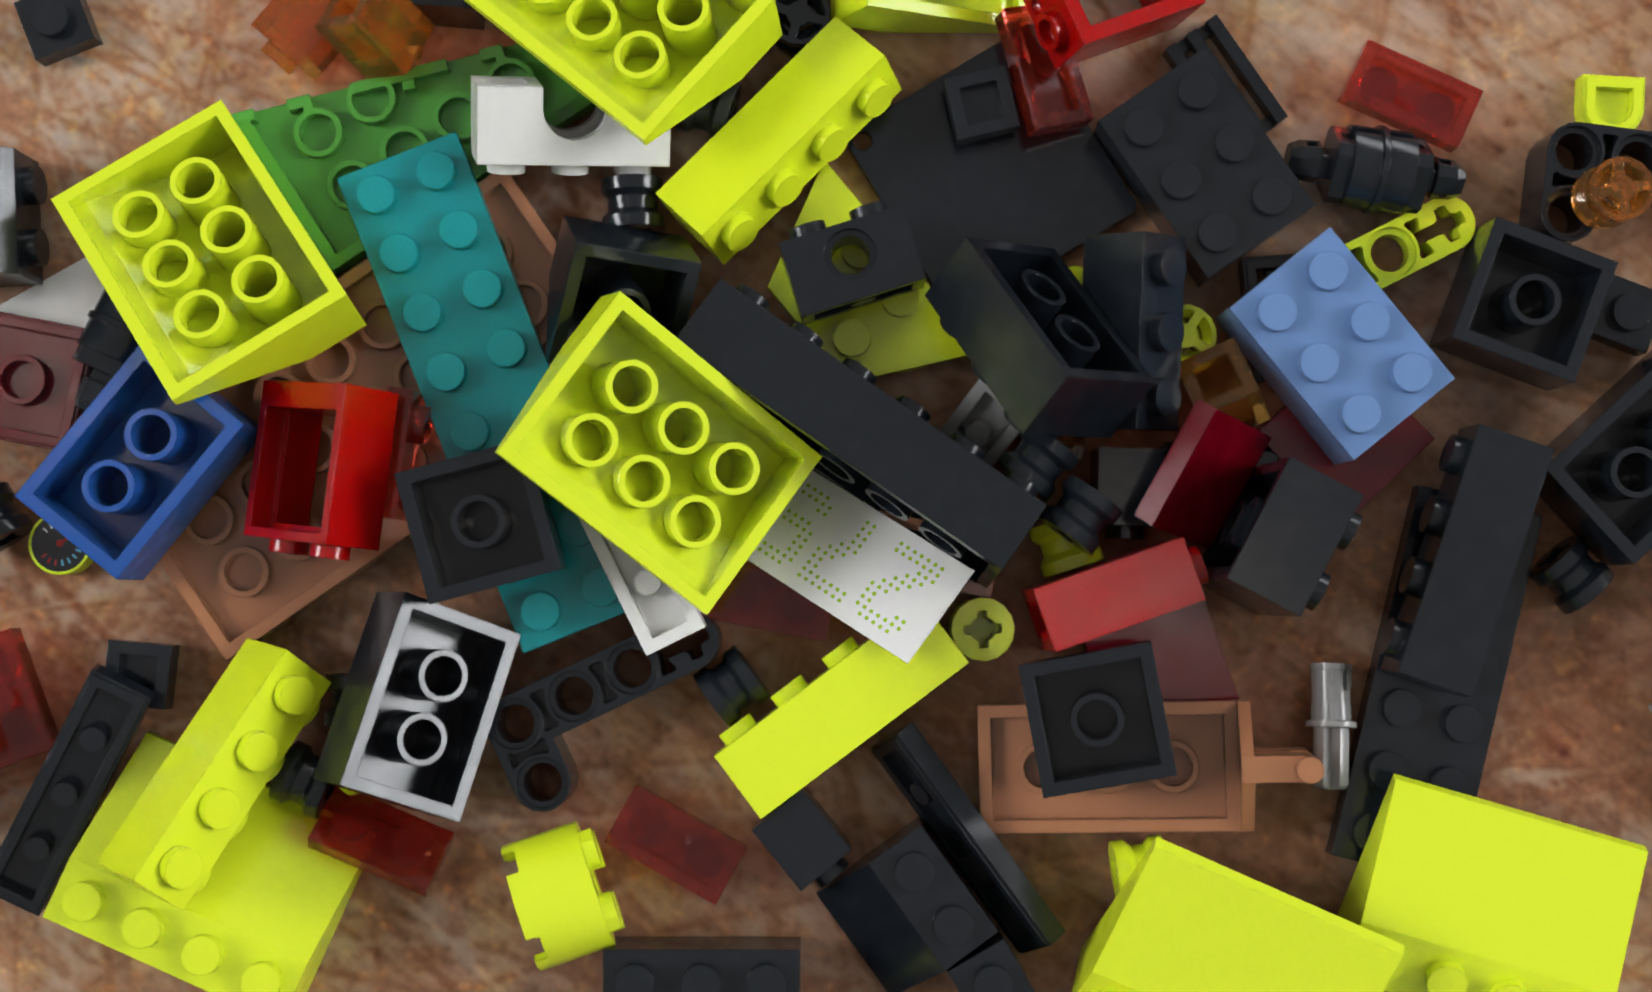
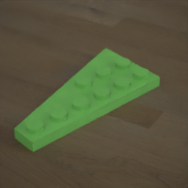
[231,43,596,275]

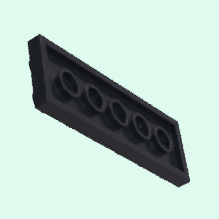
[1325,485,1543,862]

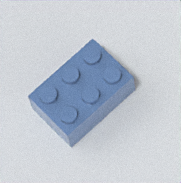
[1215,227,1455,465]

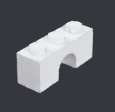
[471,75,671,176]

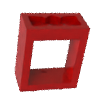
[1023,0,1206,70]
[243,380,399,561]
[1021,537,1209,652]

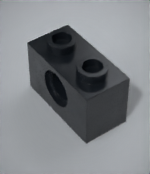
[779,201,926,325]

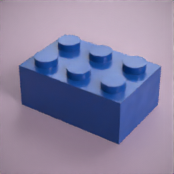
[15,346,258,580]

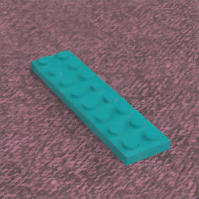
[337,131,625,653]

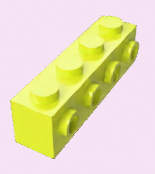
[655,16,902,265]
[714,622,969,819]
[97,638,331,911]

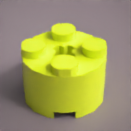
[501,821,625,971]

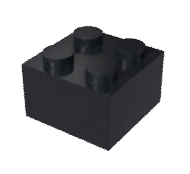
[1429,217,1618,391]
[394,446,567,605]
[1019,640,1177,798]

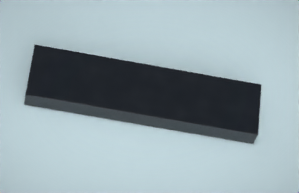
[0,664,157,916]
[871,722,1066,953]

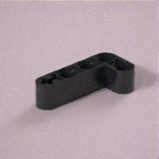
[1519,122,1652,244]
[488,613,723,812]

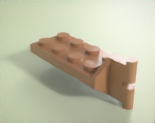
[977,699,1325,834]

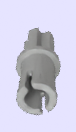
[1305,663,1357,790]

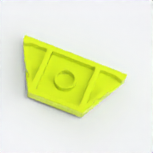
[768,163,968,379]

